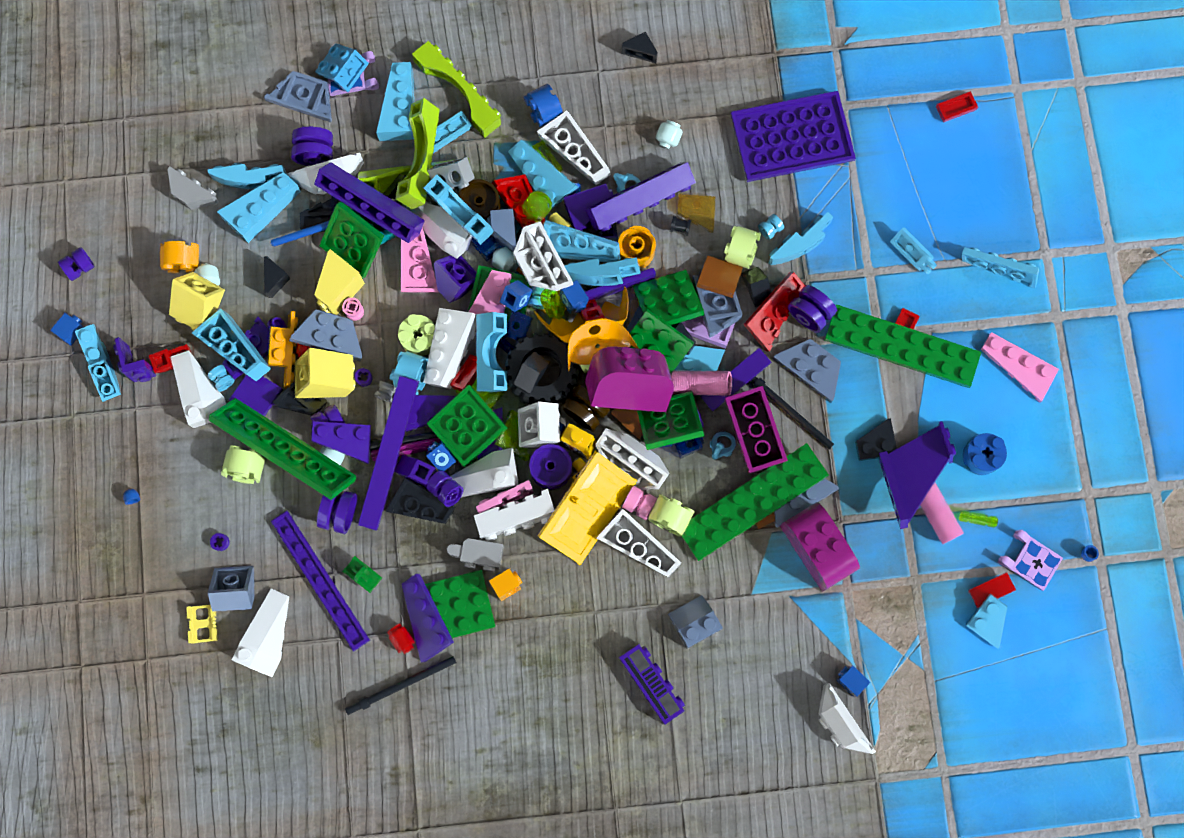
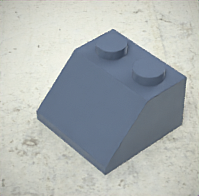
[487,209,517,252]
[208,566,255,611]
[668,595,723,649]

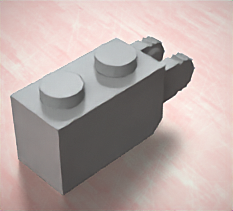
[447,538,504,572]

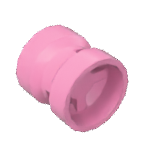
[342,298,364,321]

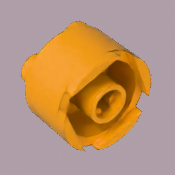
[618,226,656,268]
[160,241,199,273]

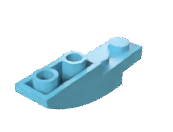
[208,163,286,189]
[768,212,833,265]
[564,257,641,286]
[75,324,121,402]

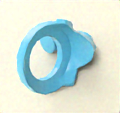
[613,173,641,192]
[709,432,736,460]

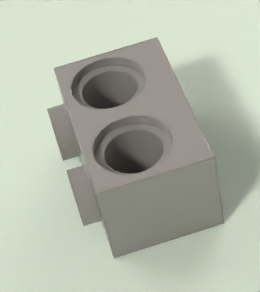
[428,157,475,190]

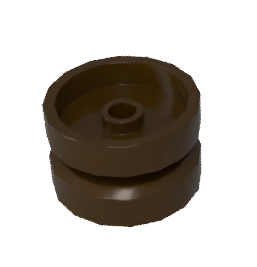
[459,179,501,222]
[561,385,610,432]

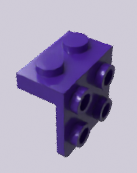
[113,337,157,383]

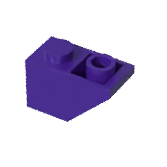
[394,455,437,488]

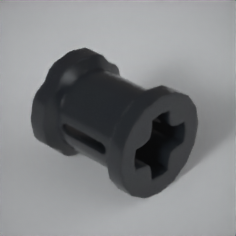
[670,216,692,236]

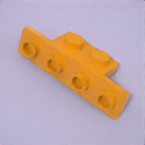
[267,311,298,388]

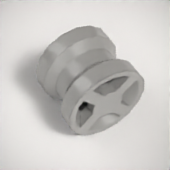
[374,381,396,403]

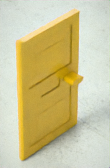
[537,451,637,565]

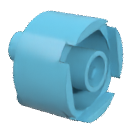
[390,351,428,395]

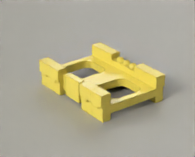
[187,605,218,644]

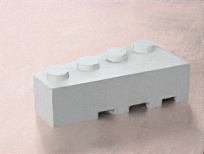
[537,111,611,185]
[423,308,477,389]
[597,509,682,577]

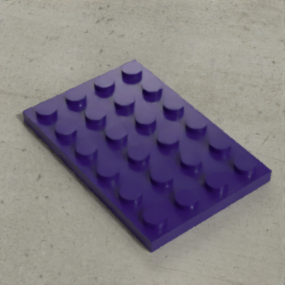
[730,91,856,182]

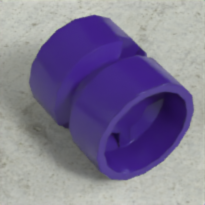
[58,247,95,281]
[310,404,345,423]
[427,471,464,507]

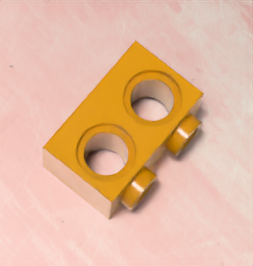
[489,568,522,601]

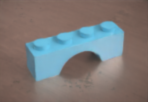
[424,175,494,245]
[476,312,507,392]

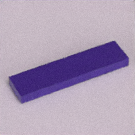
[585,268,656,301]
[700,348,772,411]

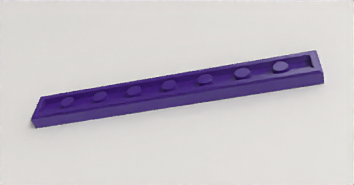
[358,376,419,531]
[271,511,371,651]

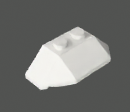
[288,153,364,195]
[513,222,573,291]
[595,428,670,490]
[818,683,876,754]

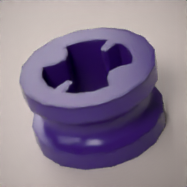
[354,368,373,387]
[210,533,230,551]

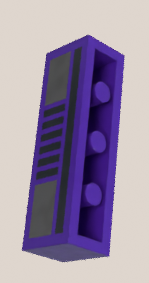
[619,644,685,725]

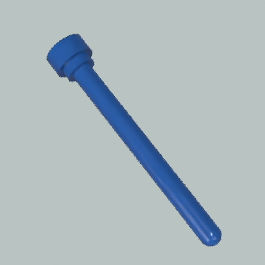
[270,209,356,247]

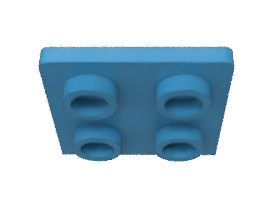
[315,43,369,92]

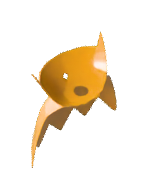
[534,286,639,371]

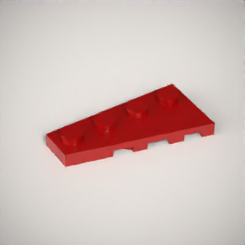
[492,174,545,229]
[743,272,805,352]

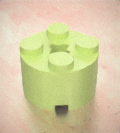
[724,226,761,269]
[398,314,435,356]
[221,445,265,484]
[648,495,694,536]

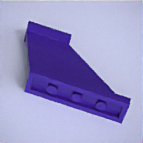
[879,421,956,529]

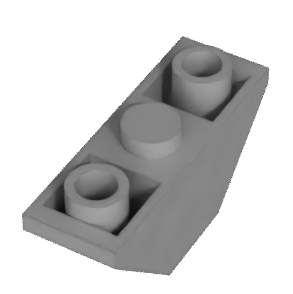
[167,166,219,210]

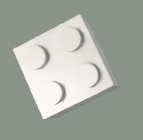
[518,402,560,449]

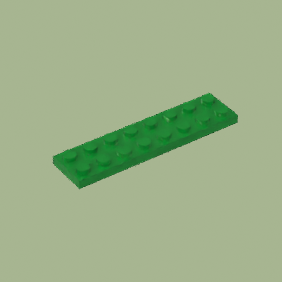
[824,304,981,388]
[209,398,356,500]
[682,443,829,561]

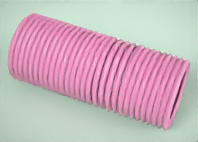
[671,370,732,396]
[920,482,964,544]

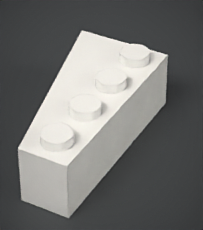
[474,489,554,542]

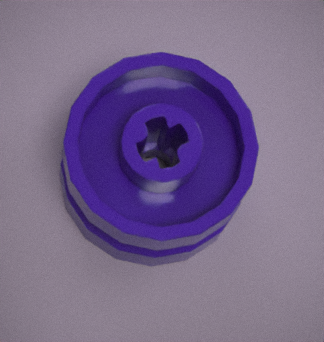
[291,126,333,166]
[788,285,837,333]
[529,444,573,490]
[317,491,357,535]

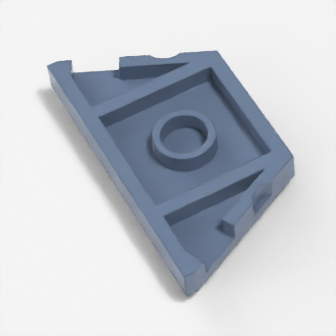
[264,71,332,122]
[692,275,743,337]
[289,309,362,361]
[773,339,841,403]
[774,479,839,528]

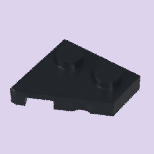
[855,418,897,461]

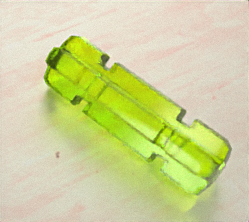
[959,510,998,527]

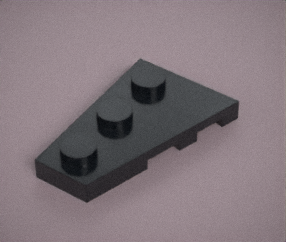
[386,478,456,524]

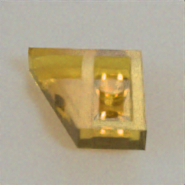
[677,194,716,233]

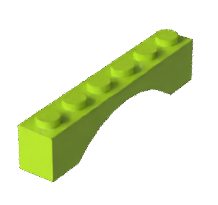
[412,40,501,138]
[396,98,440,209]
[358,158,470,193]

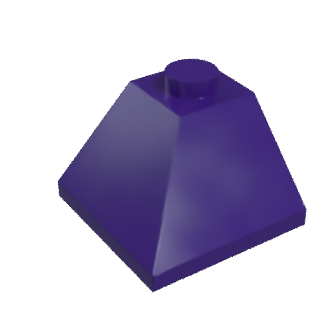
[434,255,477,303]

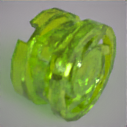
[522,191,552,221]

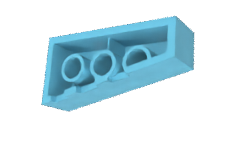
[376,62,414,141]
[217,172,301,243]
[192,308,271,381]

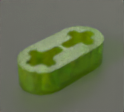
[540,289,565,319]

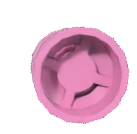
[622,486,657,520]

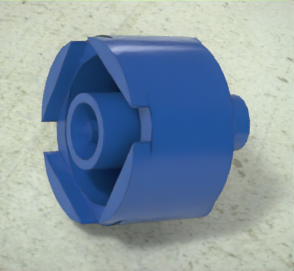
[524,84,563,127]
[962,433,1007,475]

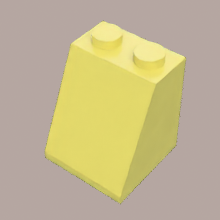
[314,249,365,315]
[169,272,225,331]
[295,348,355,398]

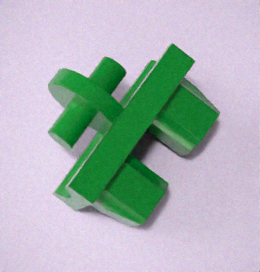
[342,556,382,593]

